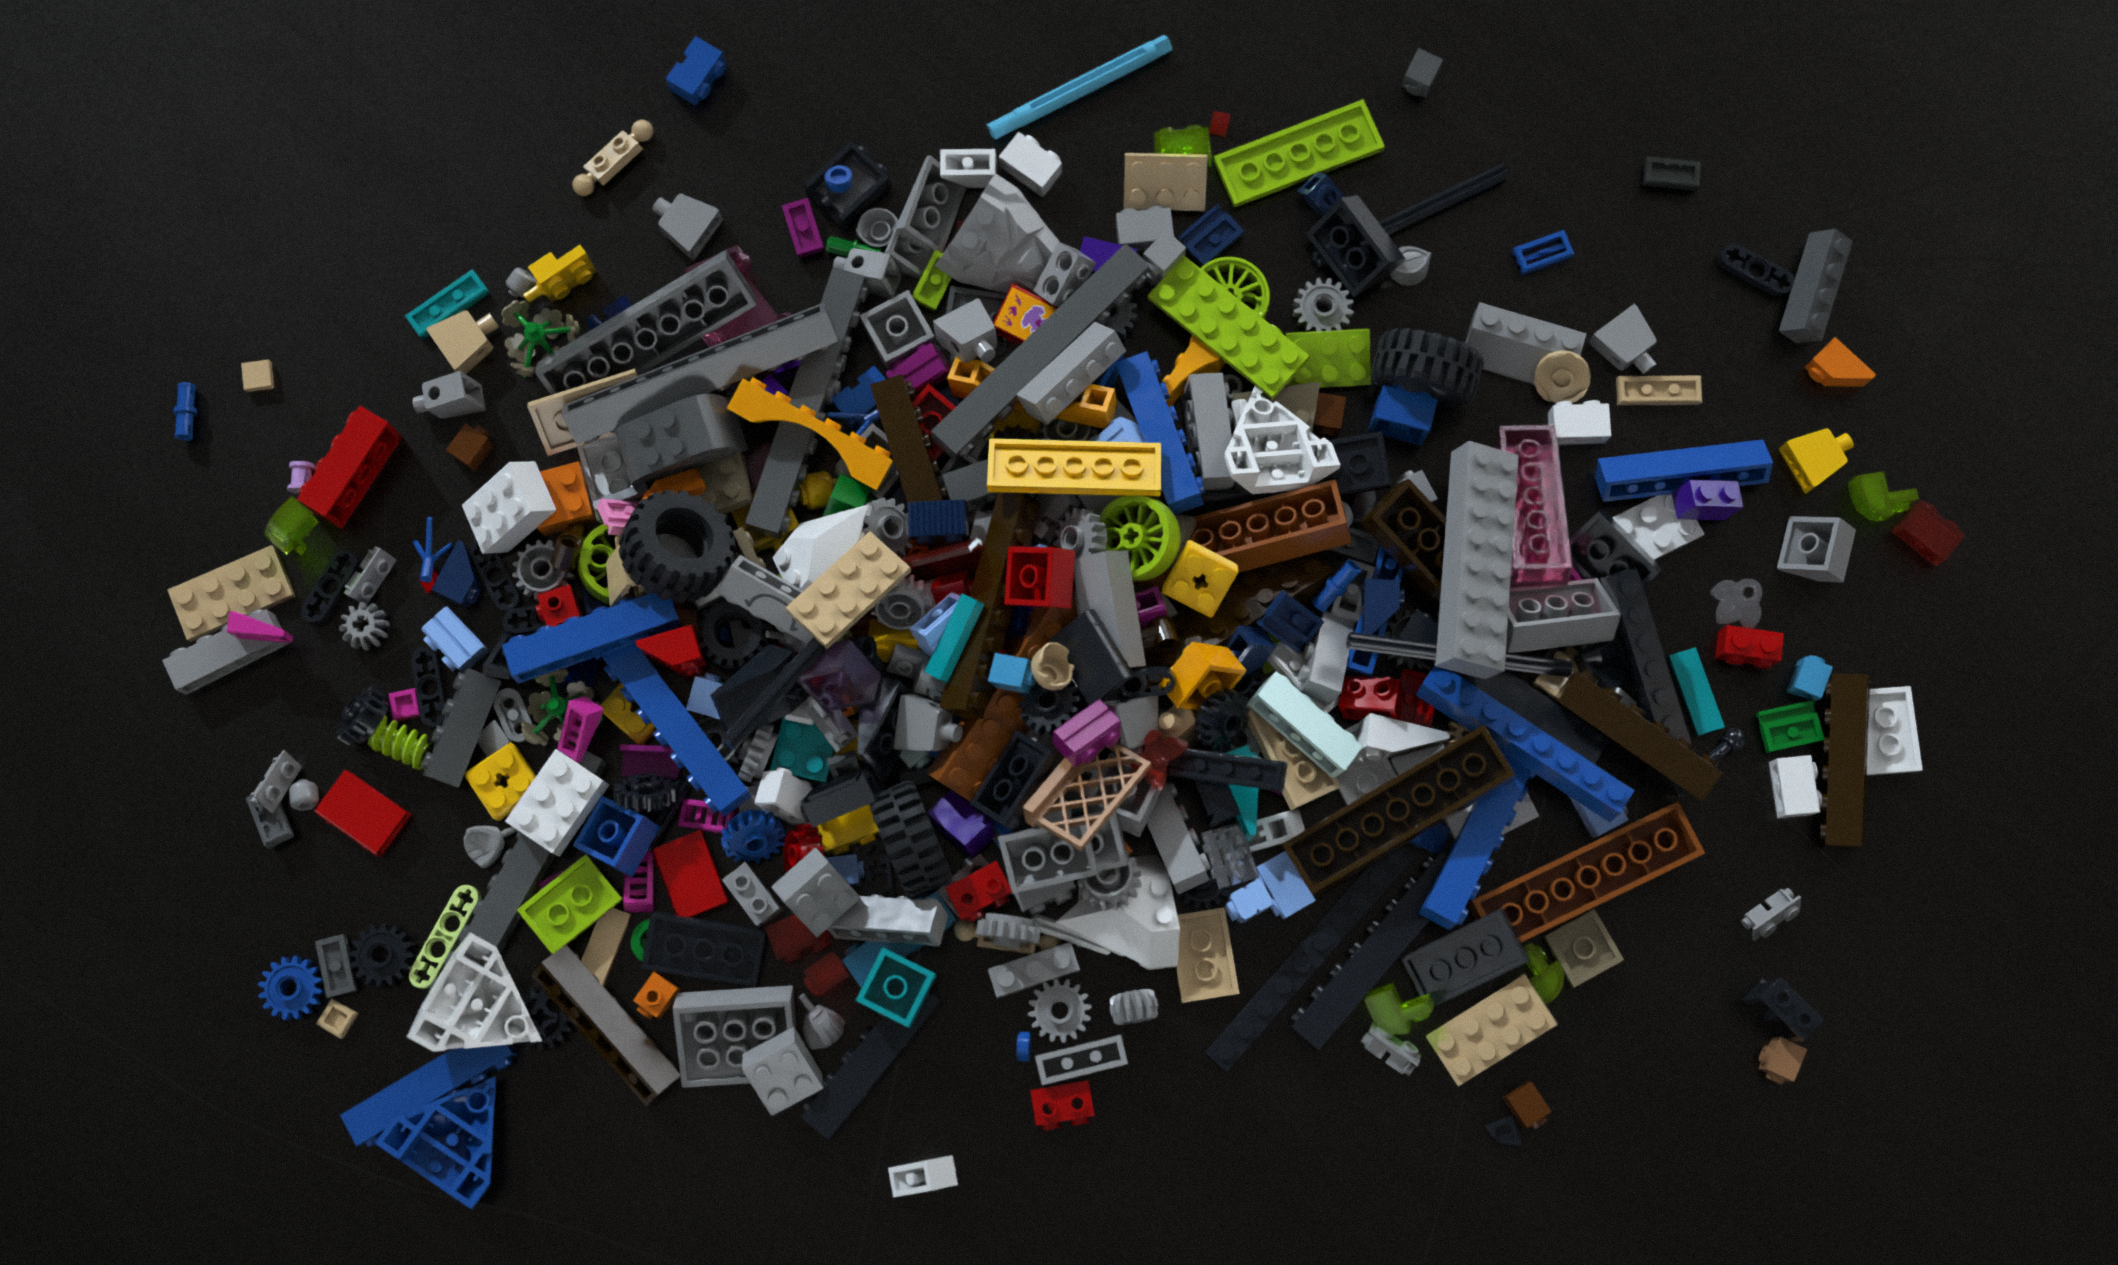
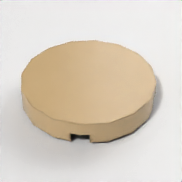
[1534,350,1591,403]

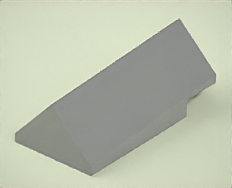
[885,156,966,279]
[1074,551,1146,669]
[998,810,1128,894]

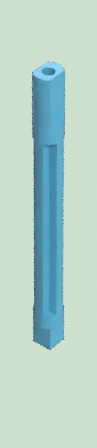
[987,35,1173,139]

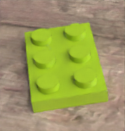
[1286,329,1371,388]
[517,854,623,954]

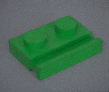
[1756,700,1824,753]

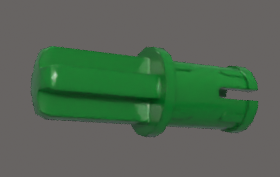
[826,236,882,257]

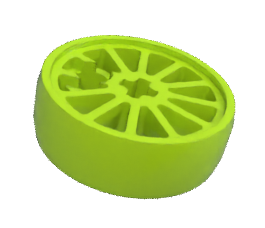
[1200,257,1270,320]
[1100,496,1181,581]
[577,524,620,605]

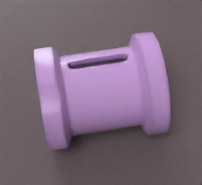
[287,461,315,494]

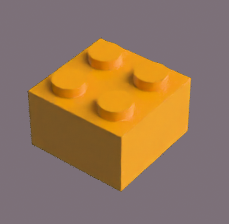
[1160,642,1247,710]

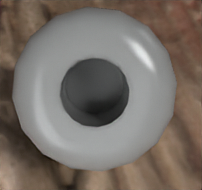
[506,268,537,298]
[289,779,319,811]

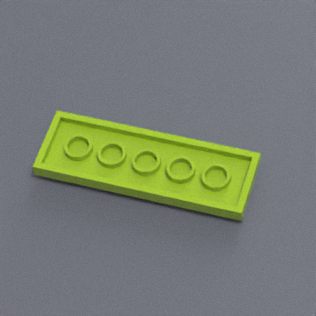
[1213,99,1385,208]
[1148,256,1310,400]

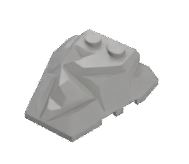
[935,173,1059,300]

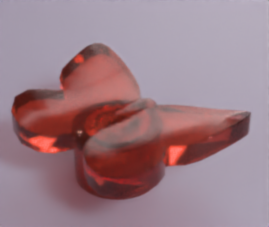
[1130,729,1188,791]

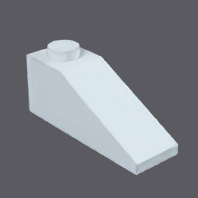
[1357,713,1450,761]
[1210,809,1305,861]

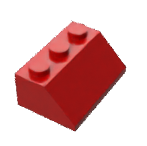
[636,624,711,682]

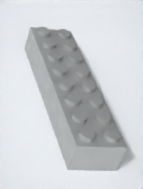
[1435,441,1519,679]

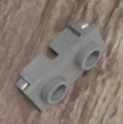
[344,546,397,604]
[804,690,858,753]
[249,750,302,813]
[1741,888,1801,941]
[1360,1022,1421,1075]

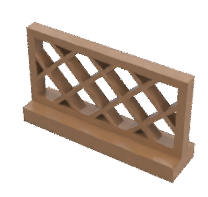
[1023,743,1151,852]

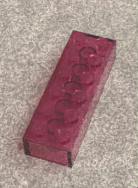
[1495,425,1572,587]

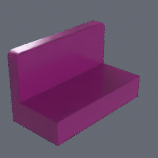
[620,744,681,779]

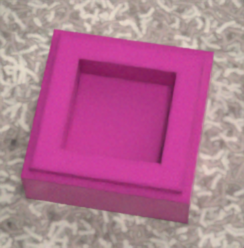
[389,688,420,722]

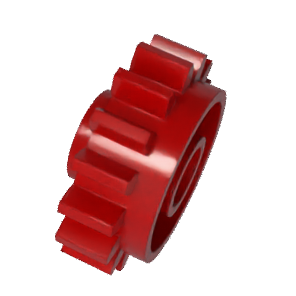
[783,824,824,873]

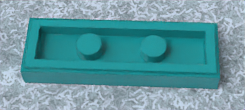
[405,269,490,340]
[924,594,984,683]
[1667,647,1725,737]

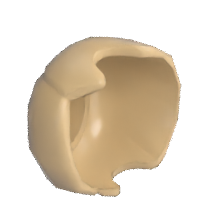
[1031,642,1074,690]

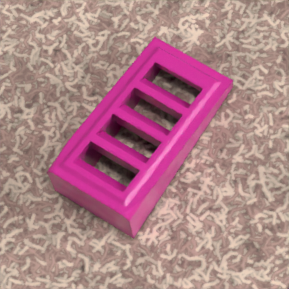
[227,611,293,643]
[557,696,603,763]
[678,798,739,834]
[623,851,654,913]

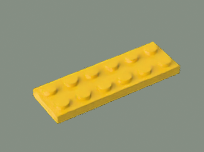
[987,439,1161,496]

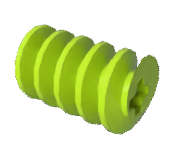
[368,716,434,770]

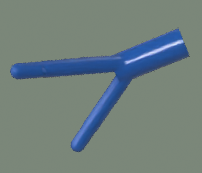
[827,409,881,436]
[413,517,453,582]

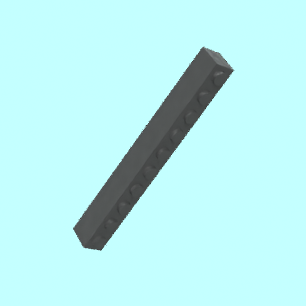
[931,243,1150,462]
[745,267,869,540]
[562,302,839,445]
[429,744,608,992]

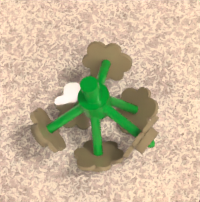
[501,300,580,378]
[521,668,603,746]

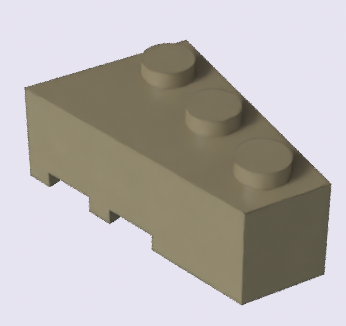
[1230,382,1320,433]

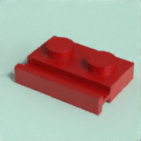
[1399,668,1436,728]

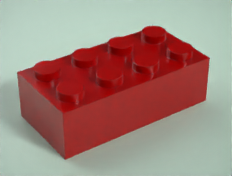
[297,406,403,529]

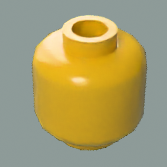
[797,471,837,510]

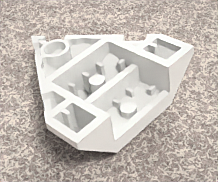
[1224,385,1340,494]
[772,504,873,591]
[1055,855,1180,970]
[407,932,542,1052]

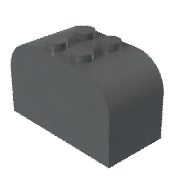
[615,394,748,489]

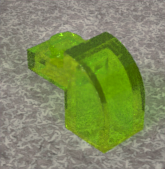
[1848,471,1919,521]
[265,496,318,556]
[1523,942,1564,1005]
[1364,982,1434,1034]

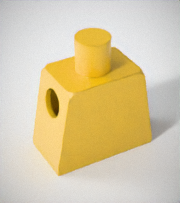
[1779,428,1854,494]

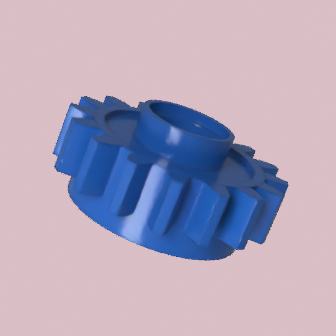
[721,809,786,864]
[258,956,325,1020]

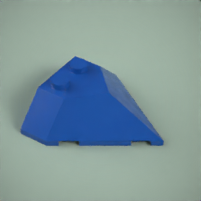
[375,1076,496,1210]

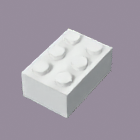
[462,461,556,554]
[505,749,609,857]

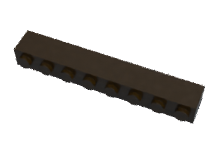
[939,492,1041,719]

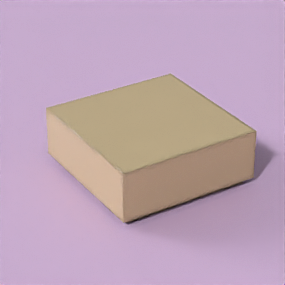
[241,359,274,392]
[316,999,359,1039]

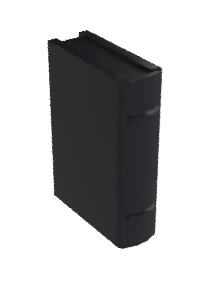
[1049,609,1135,706]

